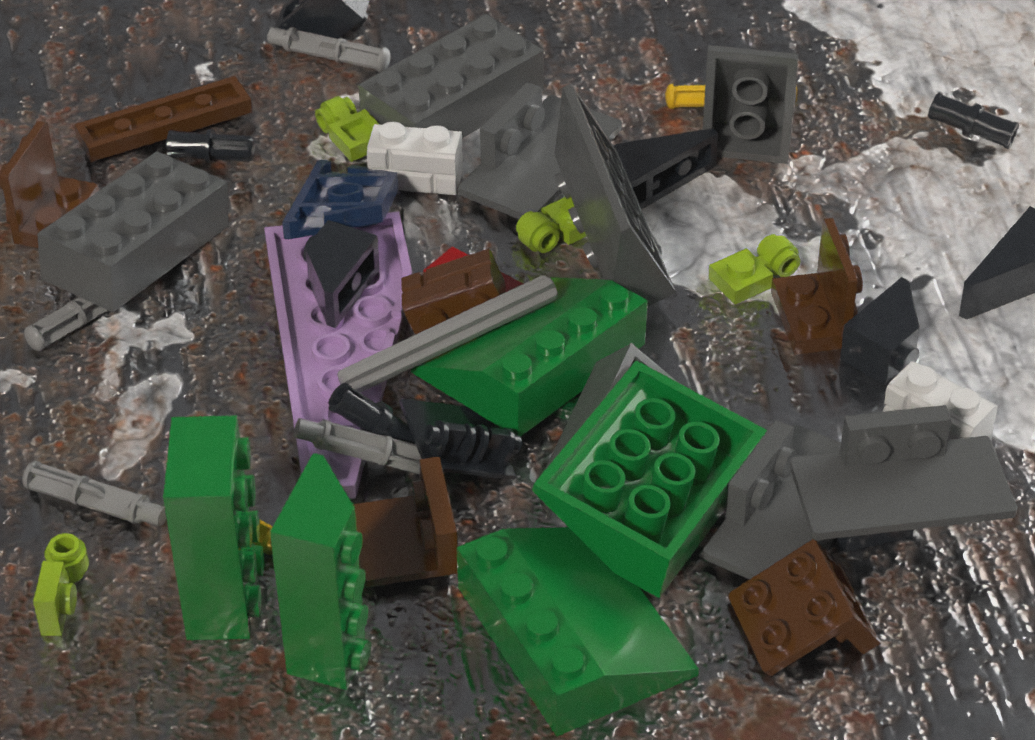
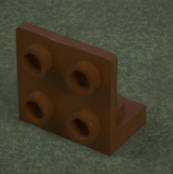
[0,121,99,249]
[771,218,863,355]
[353,457,458,588]
[728,539,881,676]

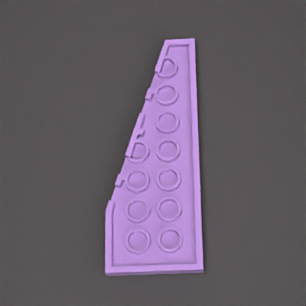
[264,211,412,499]

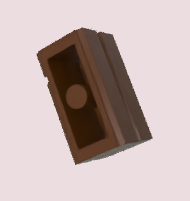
[401,248,506,335]

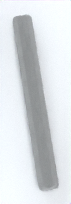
[337,275,558,393]

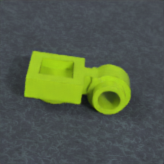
[315,96,379,162]
[516,197,587,253]
[708,234,801,305]
[33,533,89,636]

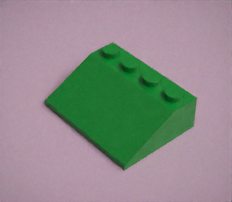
[411,277,648,437]
[532,360,767,598]
[457,527,699,737]

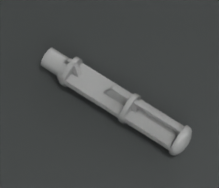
[267,27,391,72]
[24,297,109,351]
[294,418,421,474]
[22,461,166,527]

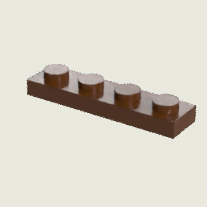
[74,76,253,162]

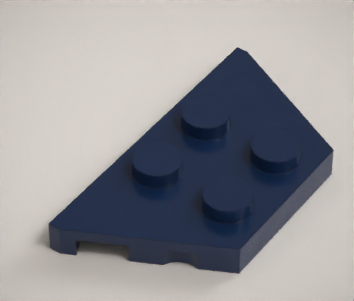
[282,160,399,240]

